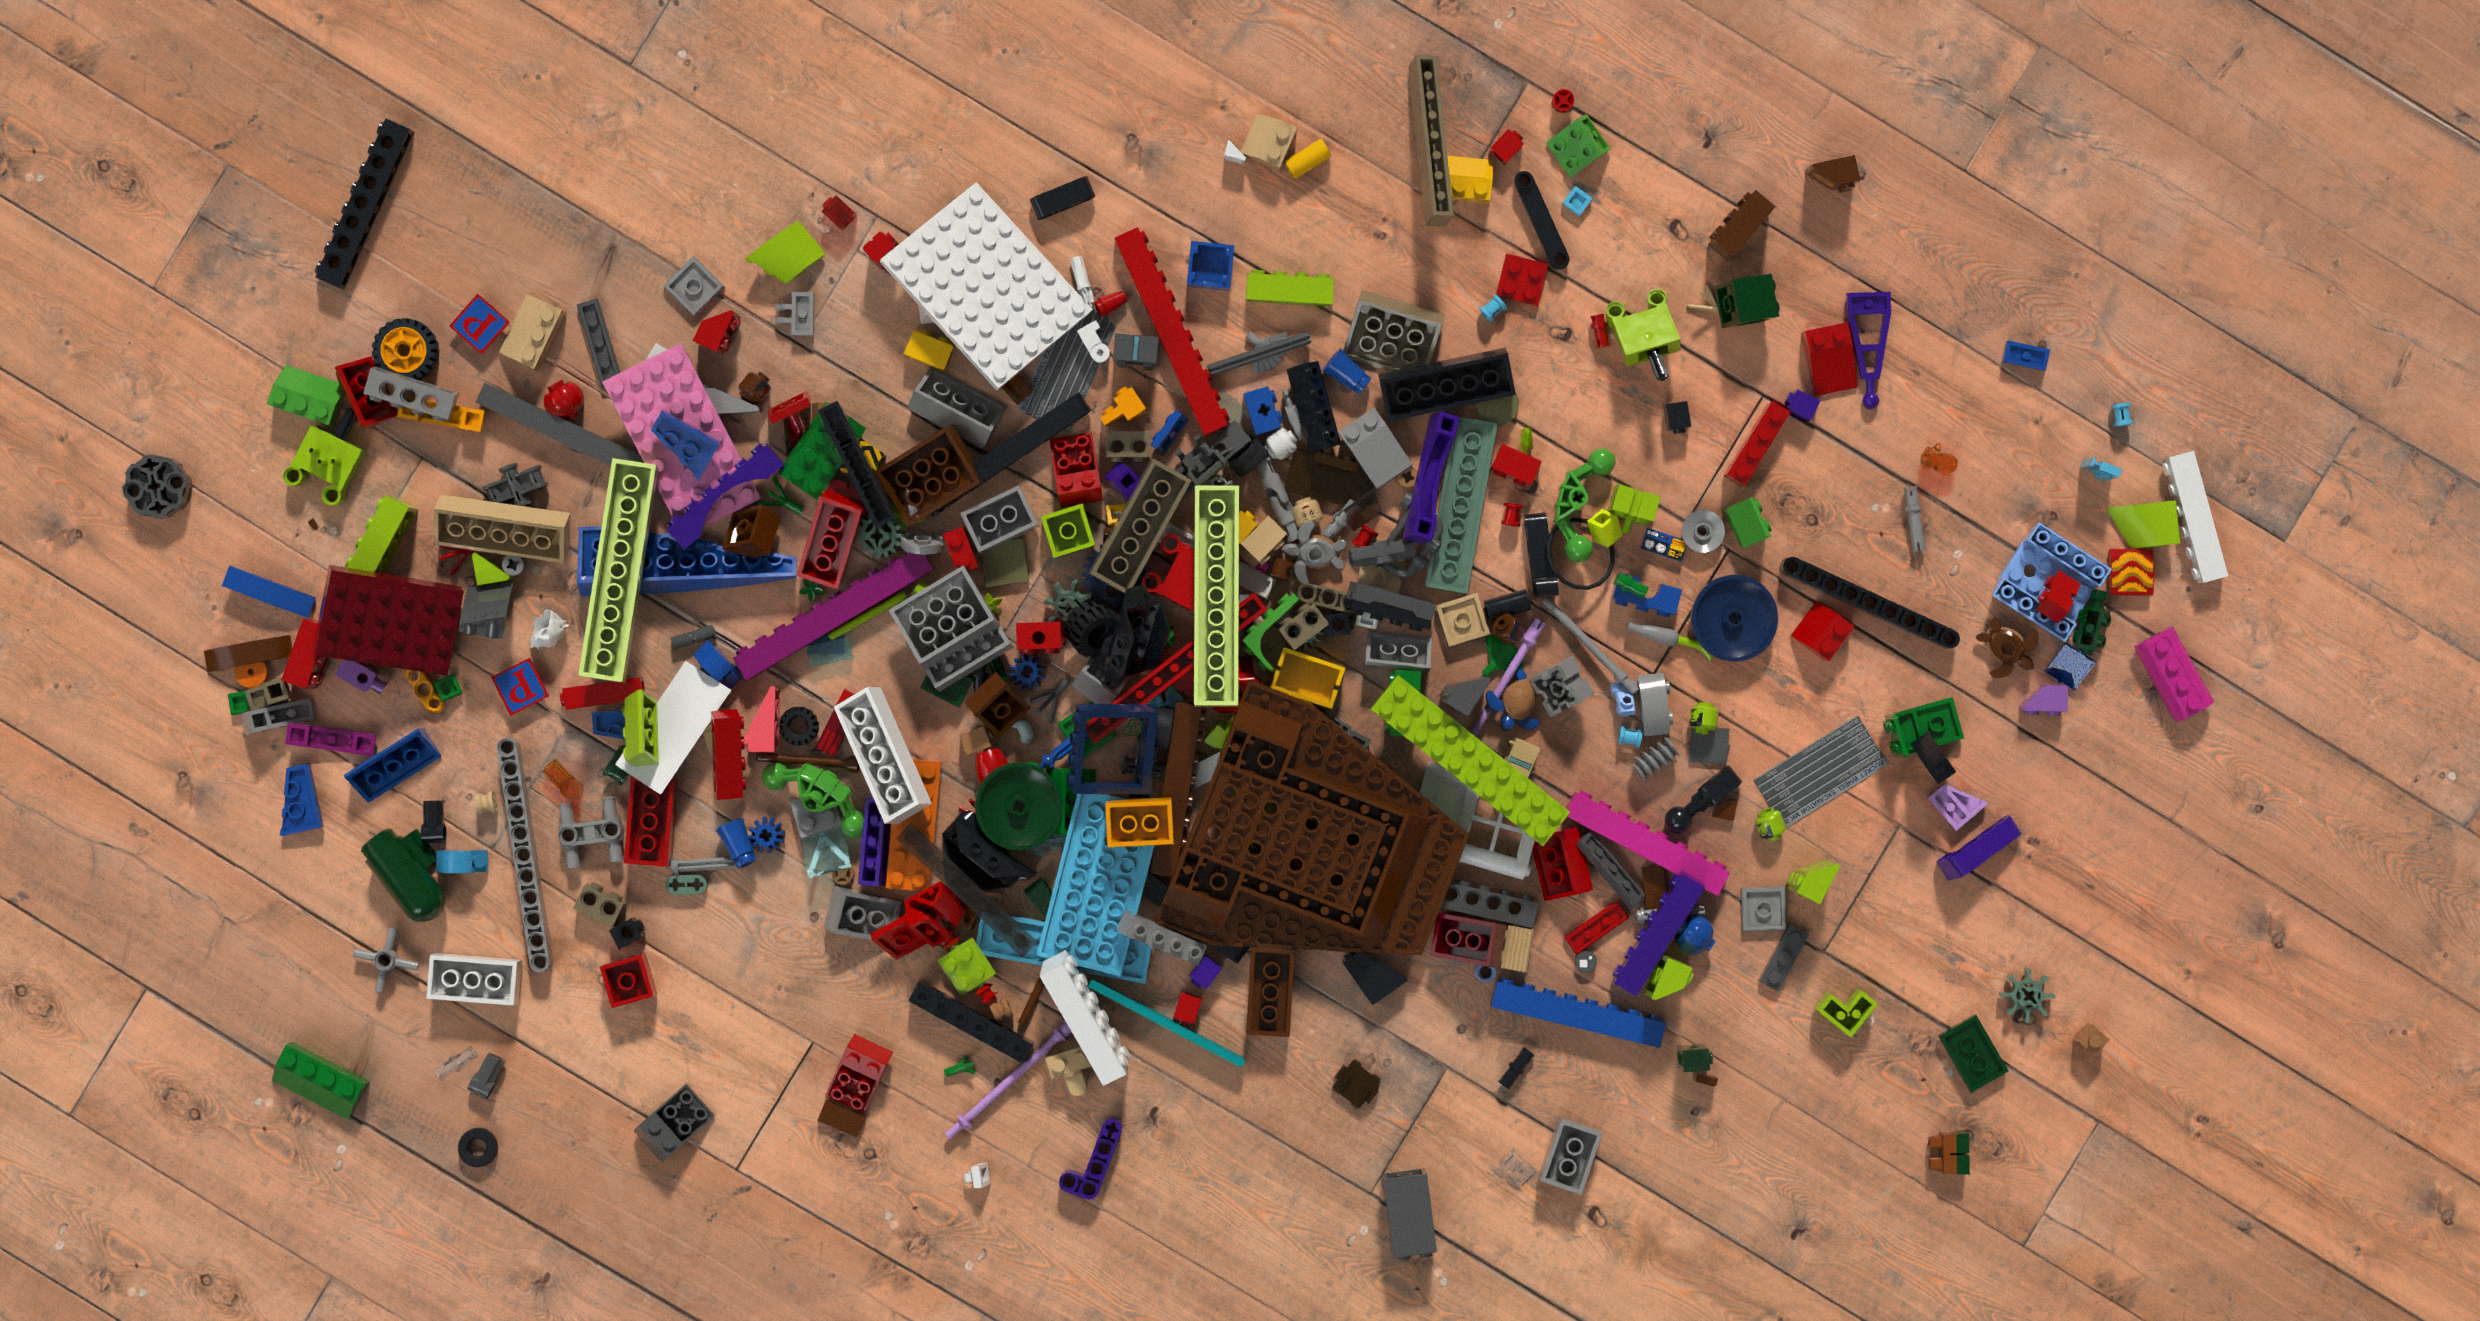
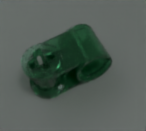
[602,744,629,786]
[1024,877,1052,918]

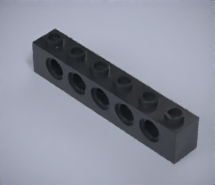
[908,980,1034,1064]

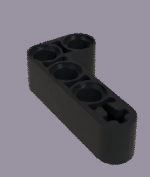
[1524,512,1559,599]

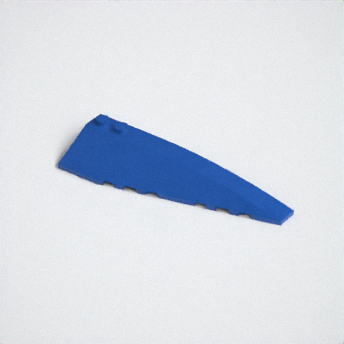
[577,526,797,596]

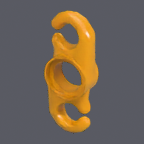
[405,669,445,714]

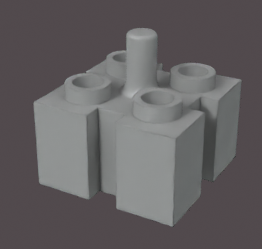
[1529,655,1594,718]

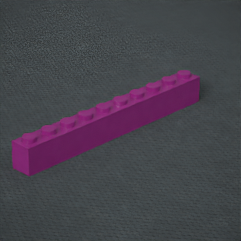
[733,551,935,681]

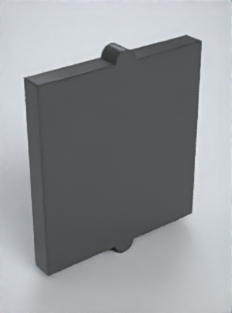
[1688,728,1730,764]

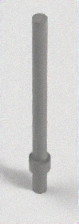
[1542,597,1639,694]

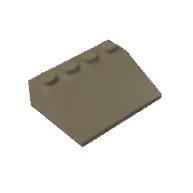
[1343,290,1444,372]

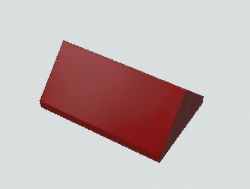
[334,356,398,429]

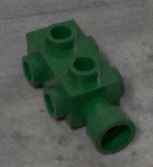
[2073,589,2111,656]

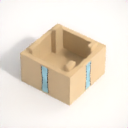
[1504,737,1541,778]

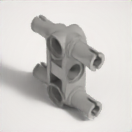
[558,796,624,868]

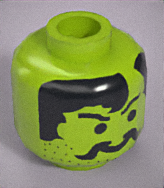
[1689,702,1719,735]
[1754,808,1786,842]

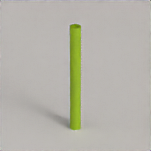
[828,591,907,640]

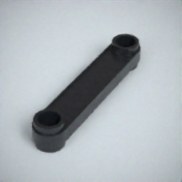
[1514,171,1570,270]

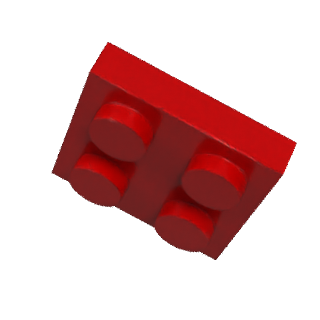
[1496,253,1548,307]

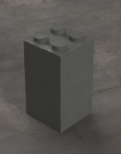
[1382,1168,1437,1260]

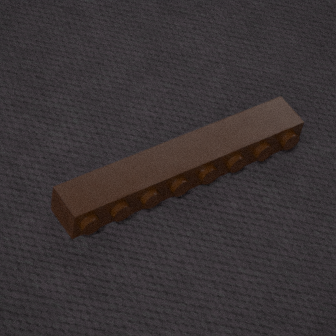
[1150,700,1206,877]

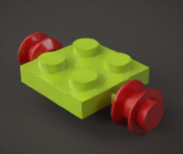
[937,927,998,1006]

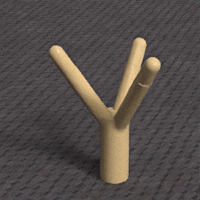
[1687,284,1719,315]

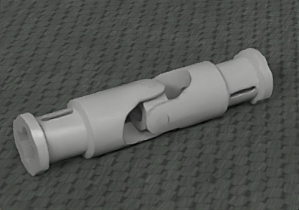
[1257,456,1299,543]

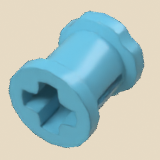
[1478,294,1507,323]
[2111,402,2134,427]
[1617,726,1643,748]

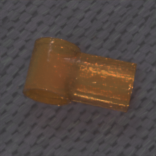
[542,759,584,798]

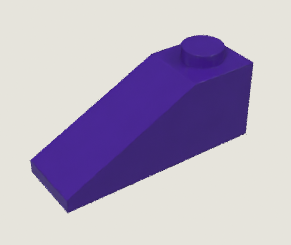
[1104,462,1140,501]

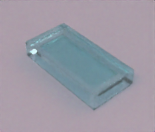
[806,637,853,668]

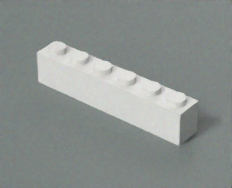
[2162,451,2228,583]

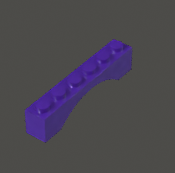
[1403,411,1460,544]
[667,443,784,550]

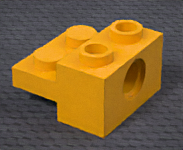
[1100,386,1147,428]

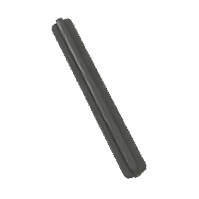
[1207,332,1311,376]

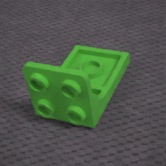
[1242,593,1299,673]

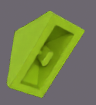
[472,552,514,586]

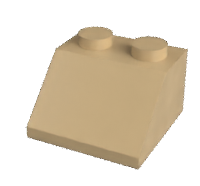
[1241,113,1297,171]

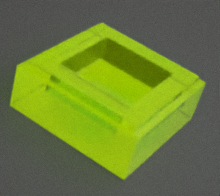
[1521,427,1534,451]

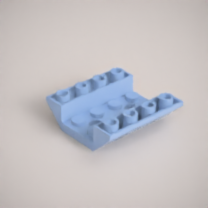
[1992,522,2112,642]

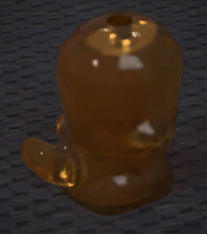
[1921,443,1958,476]

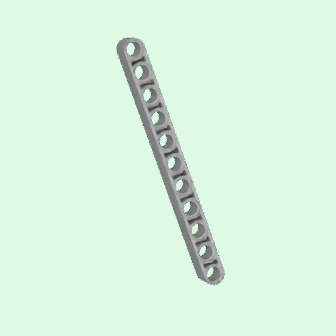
[497,737,553,972]

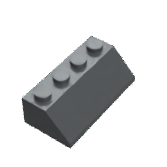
[1439,677,1491,717]

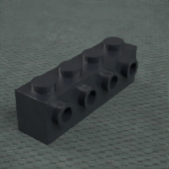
[1286,361,1341,453]

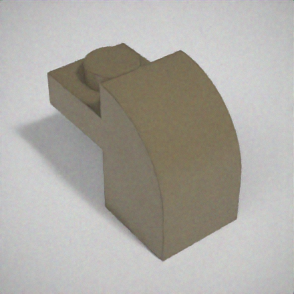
[245,677,292,711]

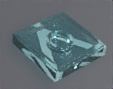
[800,827,852,878]

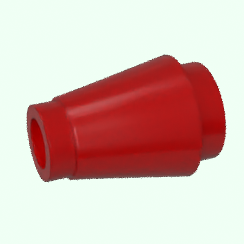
[1094,290,1127,317]

